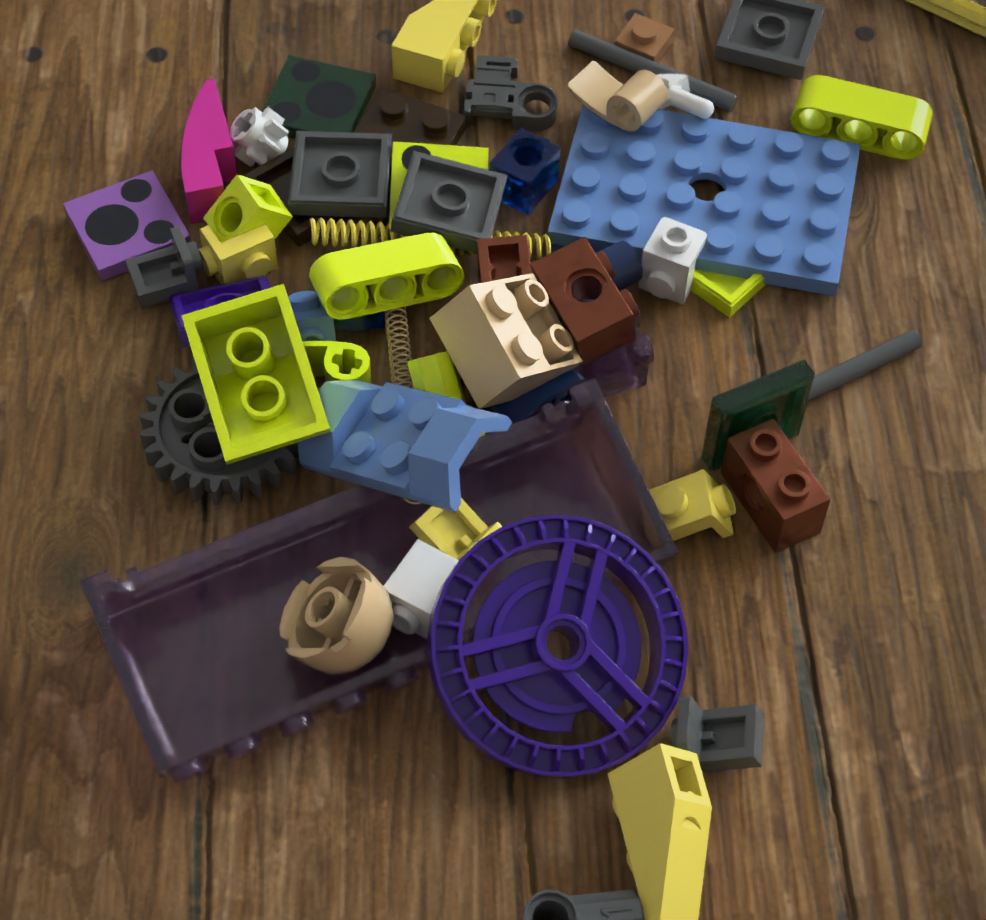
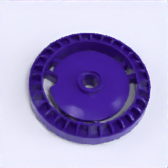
[427,514,688,778]

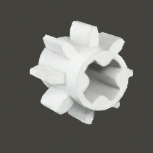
[230,107,289,167]

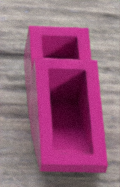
[181,79,237,225]

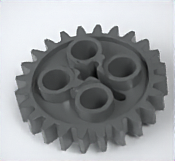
[139,358,299,505]

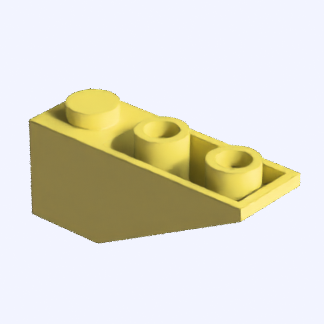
[391,0,497,93]
[607,743,712,920]

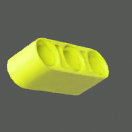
[791,75,933,160]
[309,232,465,320]

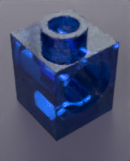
[489,128,561,215]

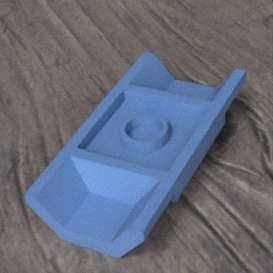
[298,380,513,512]

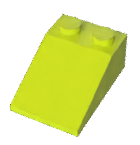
[181,284,331,465]

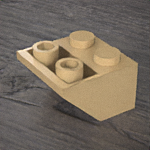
[429,273,583,409]

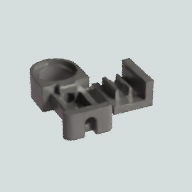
[464,55,558,131]

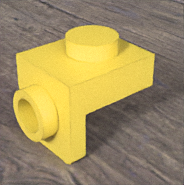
[198,224,278,284]
[646,469,736,545]
[409,498,502,560]

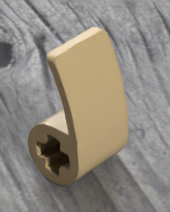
[568,61,668,132]

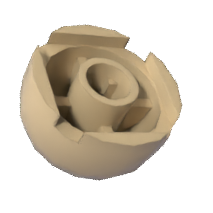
[279,557,394,674]

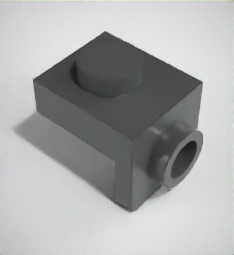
[125,226,203,308]
[671,696,764,772]

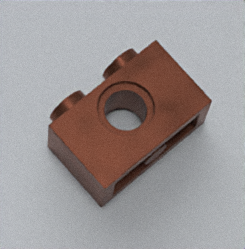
[530,237,639,367]
[721,419,831,553]

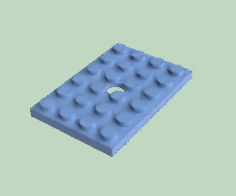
[547,105,861,296]

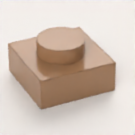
[614,13,675,63]

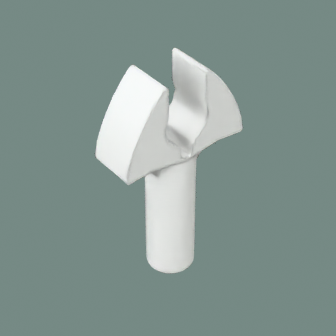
[658,74,714,119]

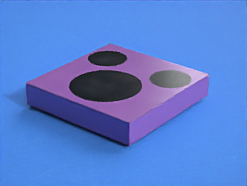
[63,170,191,282]

